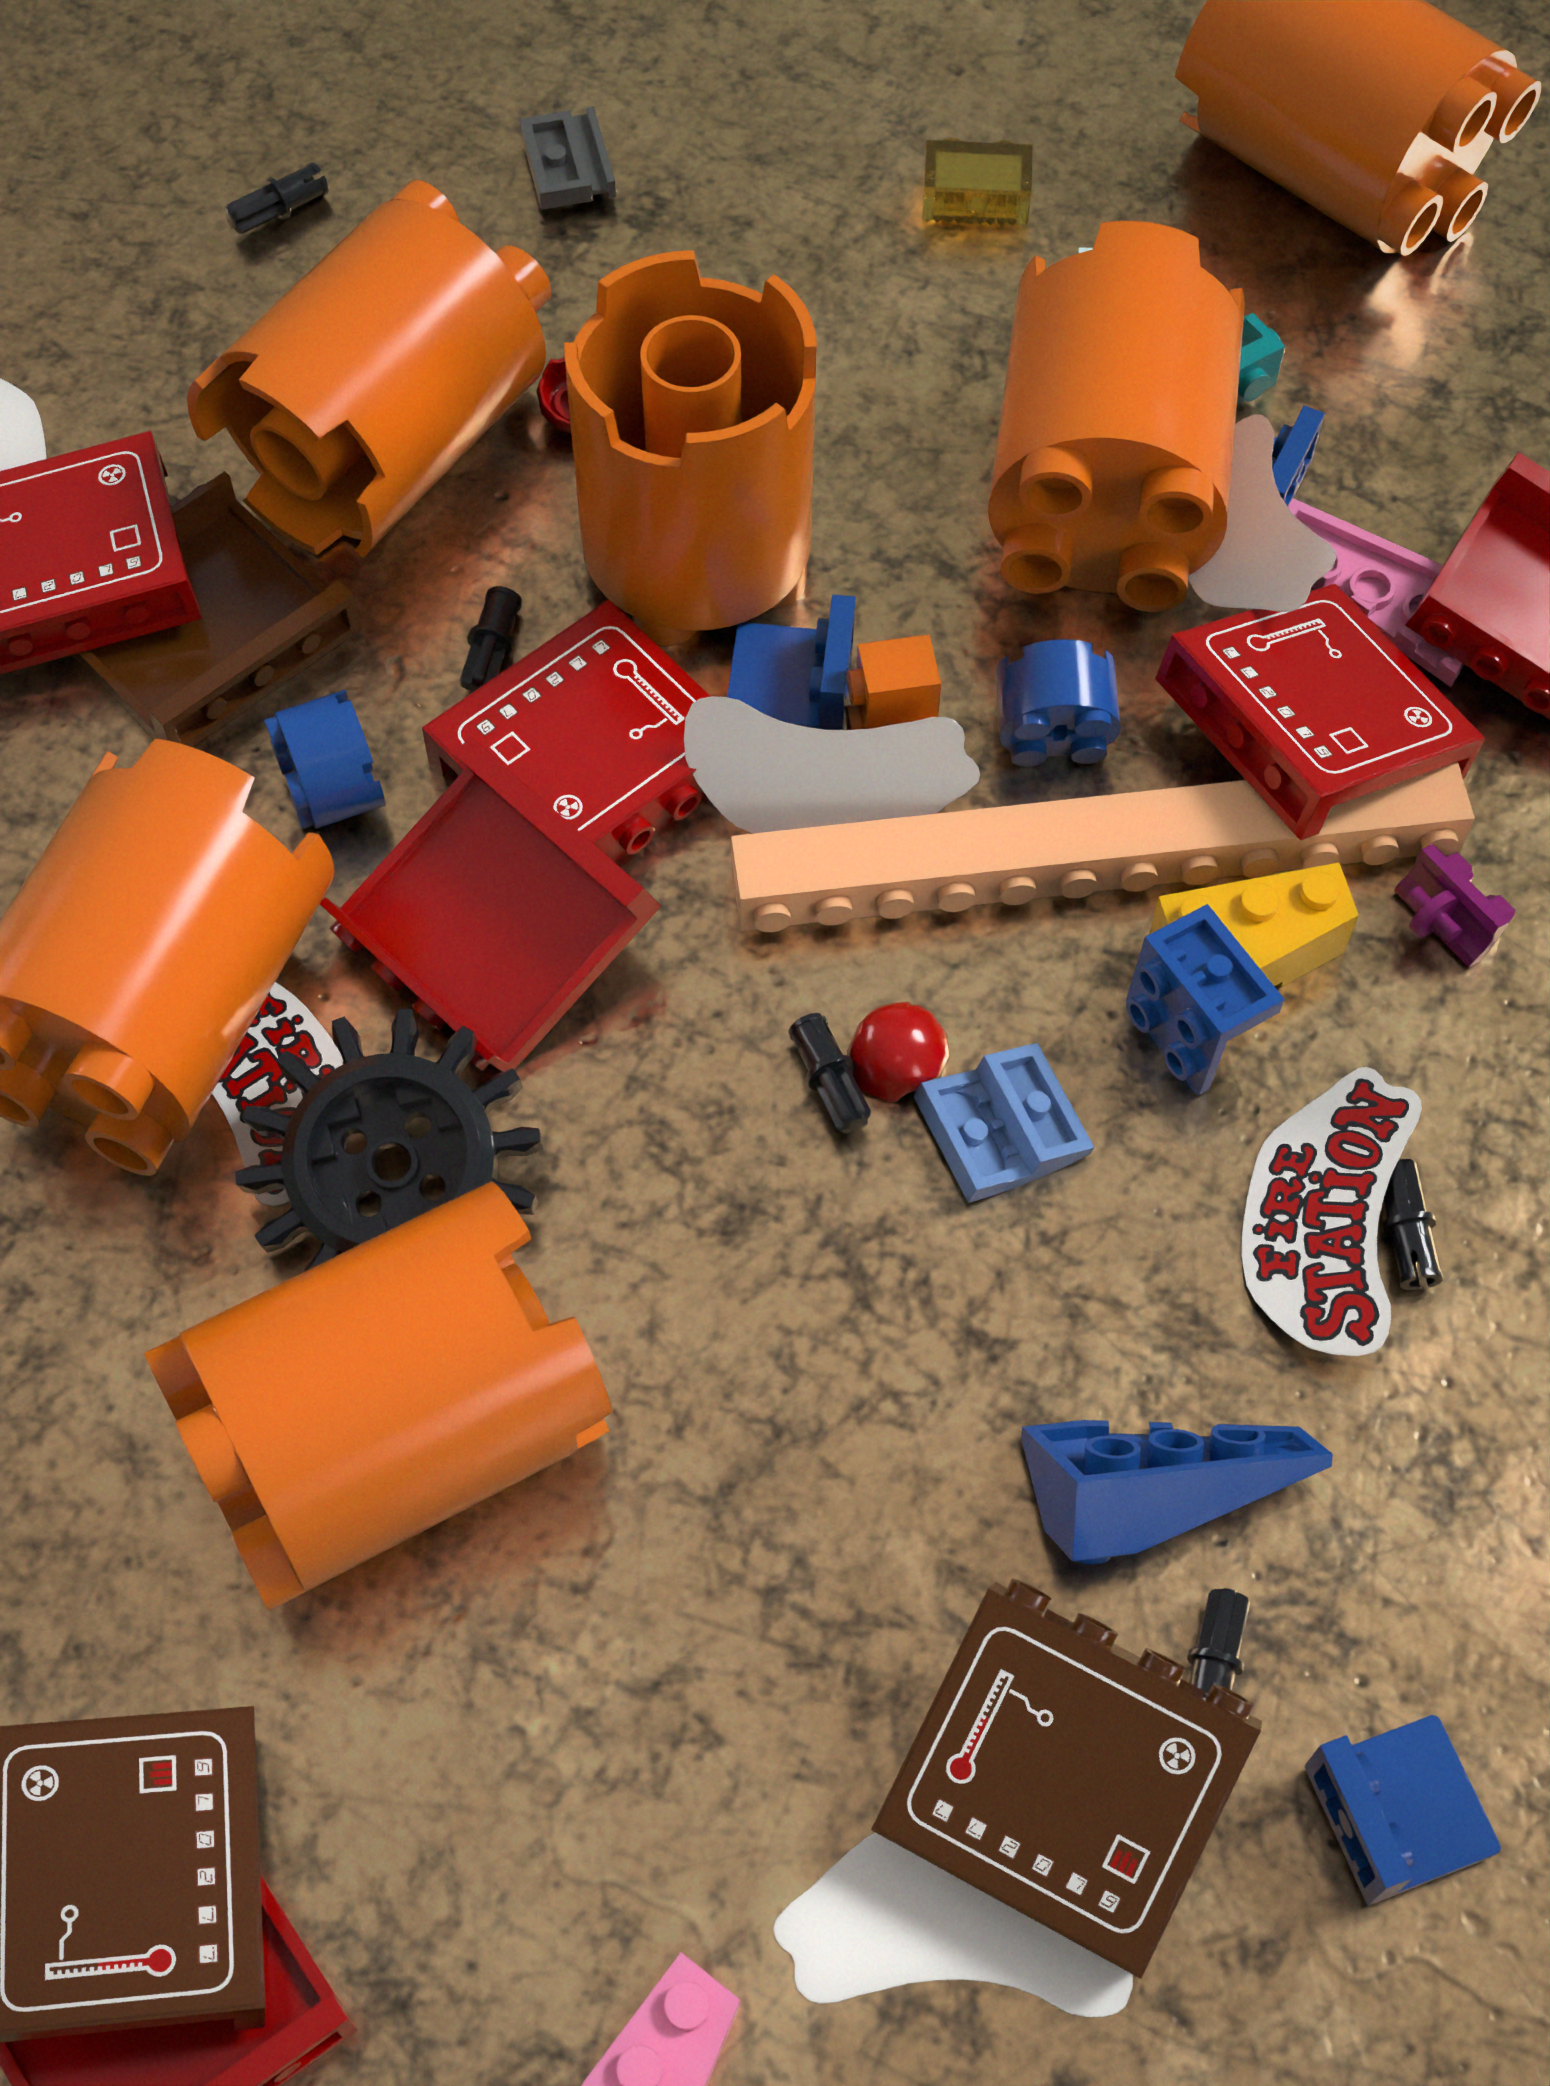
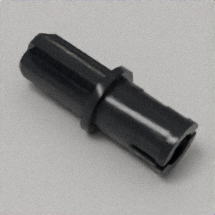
[224,162,329,234]
[459,586,522,695]
[788,1013,871,1133]
[1383,1158,1443,1290]
[1187,1588,1250,1693]

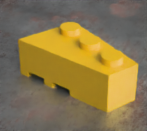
[1149,862,1359,987]

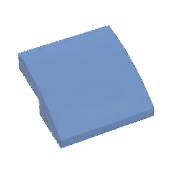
[913,1043,1094,1203]

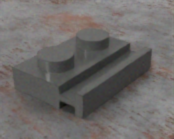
[519,106,616,210]

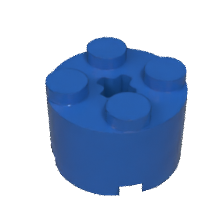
[995,639,1121,767]
[264,690,386,829]

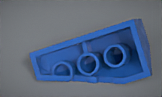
[1021,1420,1333,1564]

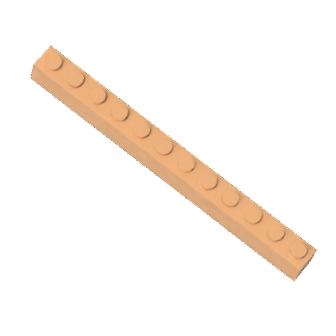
[731,761,1475,932]

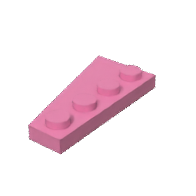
[1288,498,1464,687]
[581,1952,741,2086]

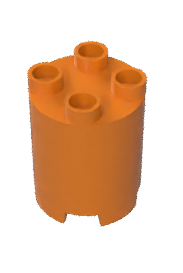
[1175,0,1542,256]
[187,180,552,558]
[988,221,1245,612]
[564,250,817,646]
[0,738,334,1176]
[144,1181,613,1611]

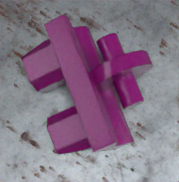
[1394,844,1515,968]

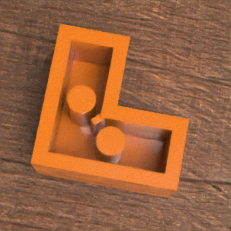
[845,634,942,730]

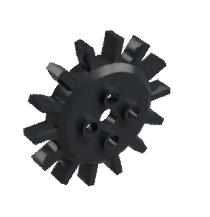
[235,1009,543,1272]

